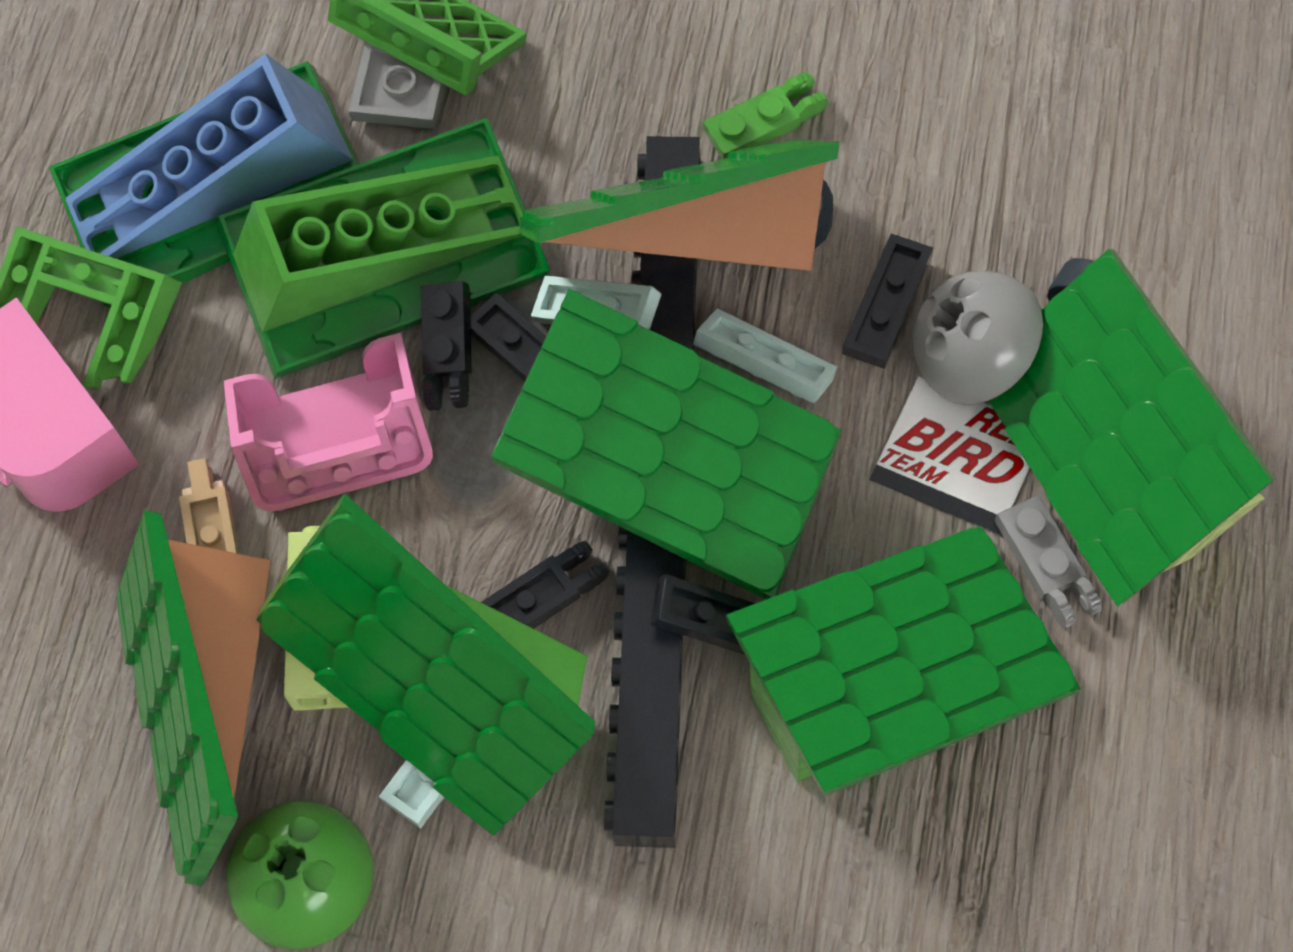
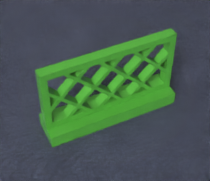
[327,0,527,96]

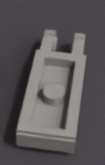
[995,495,1102,629]

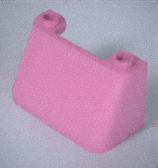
[224,333,433,512]

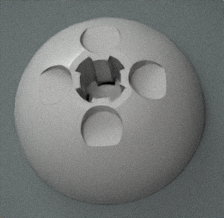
[912,271,1043,404]

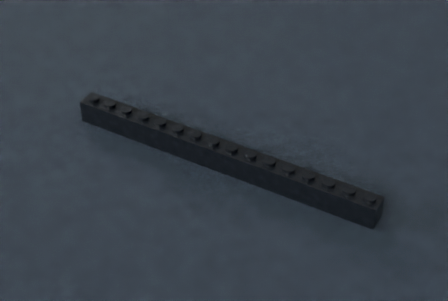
[604,136,701,848]

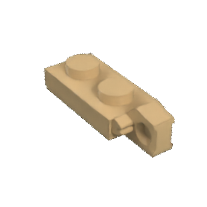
[179,458,239,554]

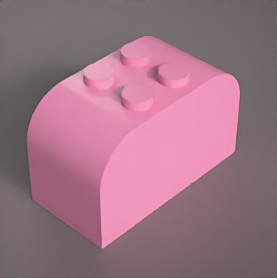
[0,298,140,512]

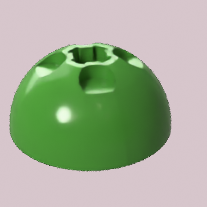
[226,800,374,949]

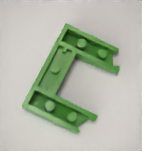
[0,226,182,390]

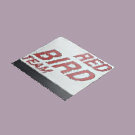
[869,376,1030,535]

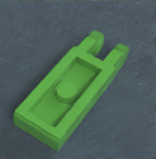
[703,72,829,160]

